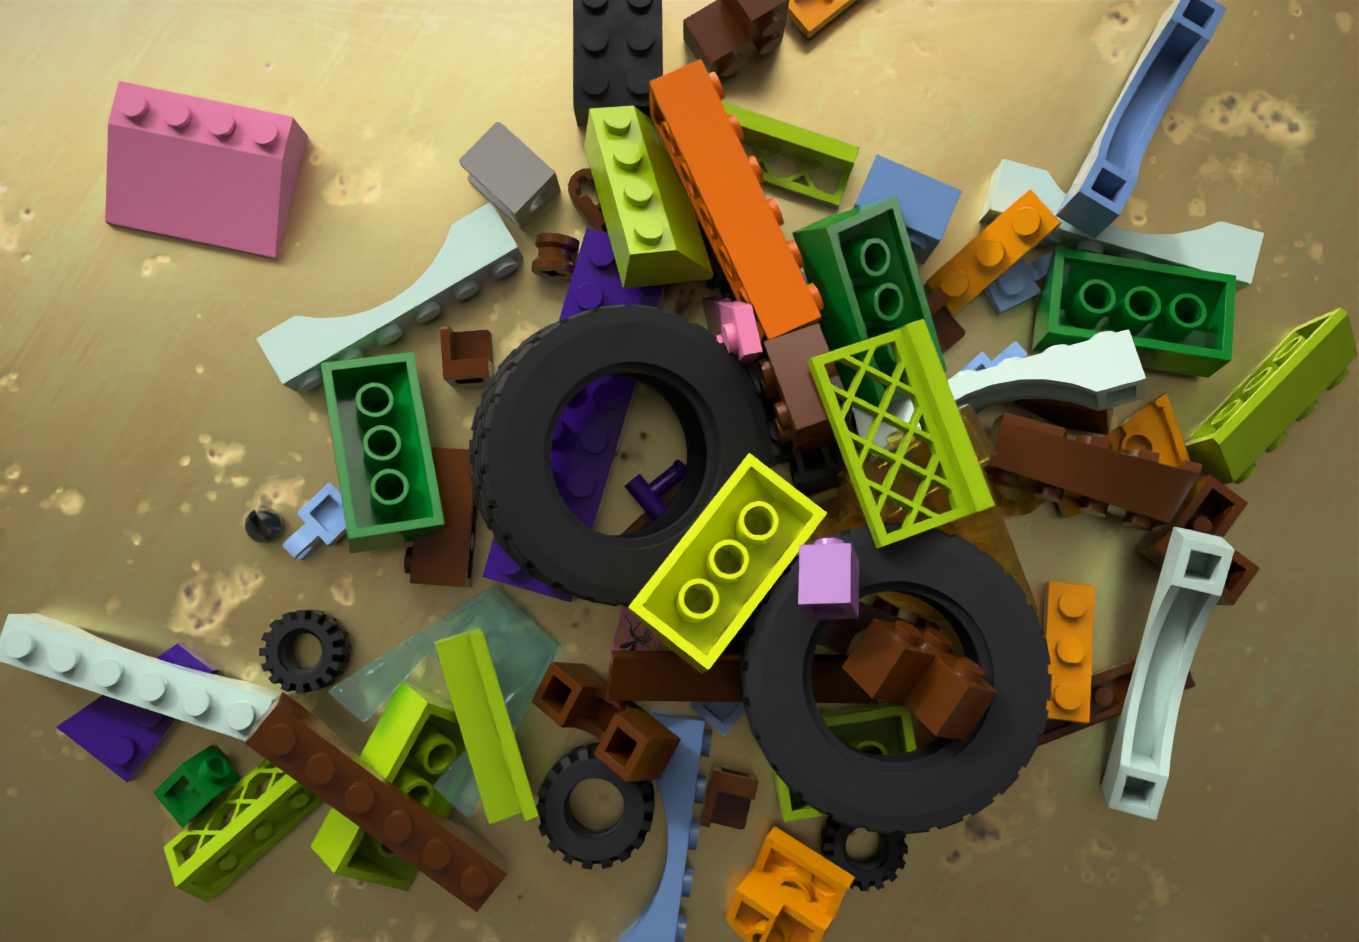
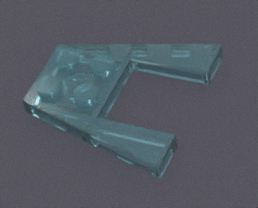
[329,585,560,818]

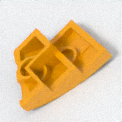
[725,826,855,942]

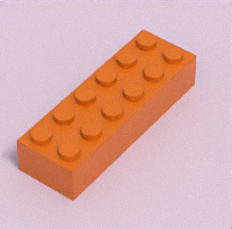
[649,59,824,356]

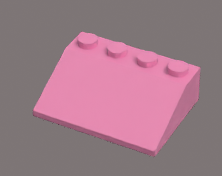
[105,81,308,260]

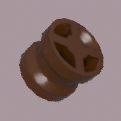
[531,233,580,279]

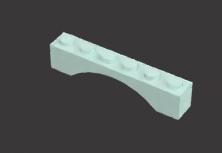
[979,159,1264,293]
[256,202,523,391]
[852,329,1146,471]
[1101,526,1235,820]
[0,613,289,741]

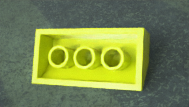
[628,453,827,674]

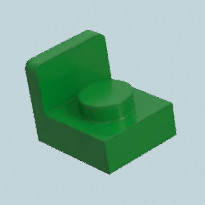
[153,745,240,828]

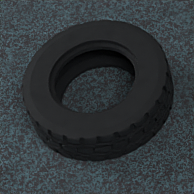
[469,304,772,607]
[739,523,1052,835]

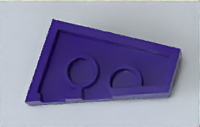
[56,643,219,782]

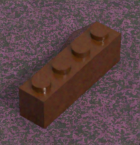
[980,412,1203,531]

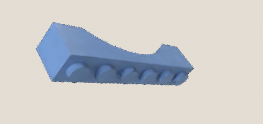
[1056,0,1226,239]
[618,709,712,942]

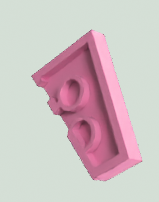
[701,295,763,370]

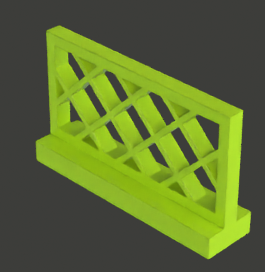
[807,319,995,548]

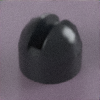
[245,507,285,543]

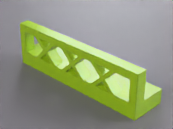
[721,101,860,210]
[434,628,539,825]
[163,759,324,903]

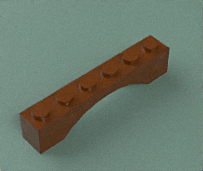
[245,691,507,912]

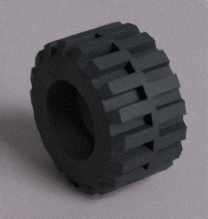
[536,743,655,870]

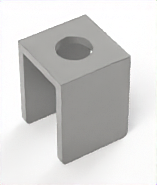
[459,122,561,230]

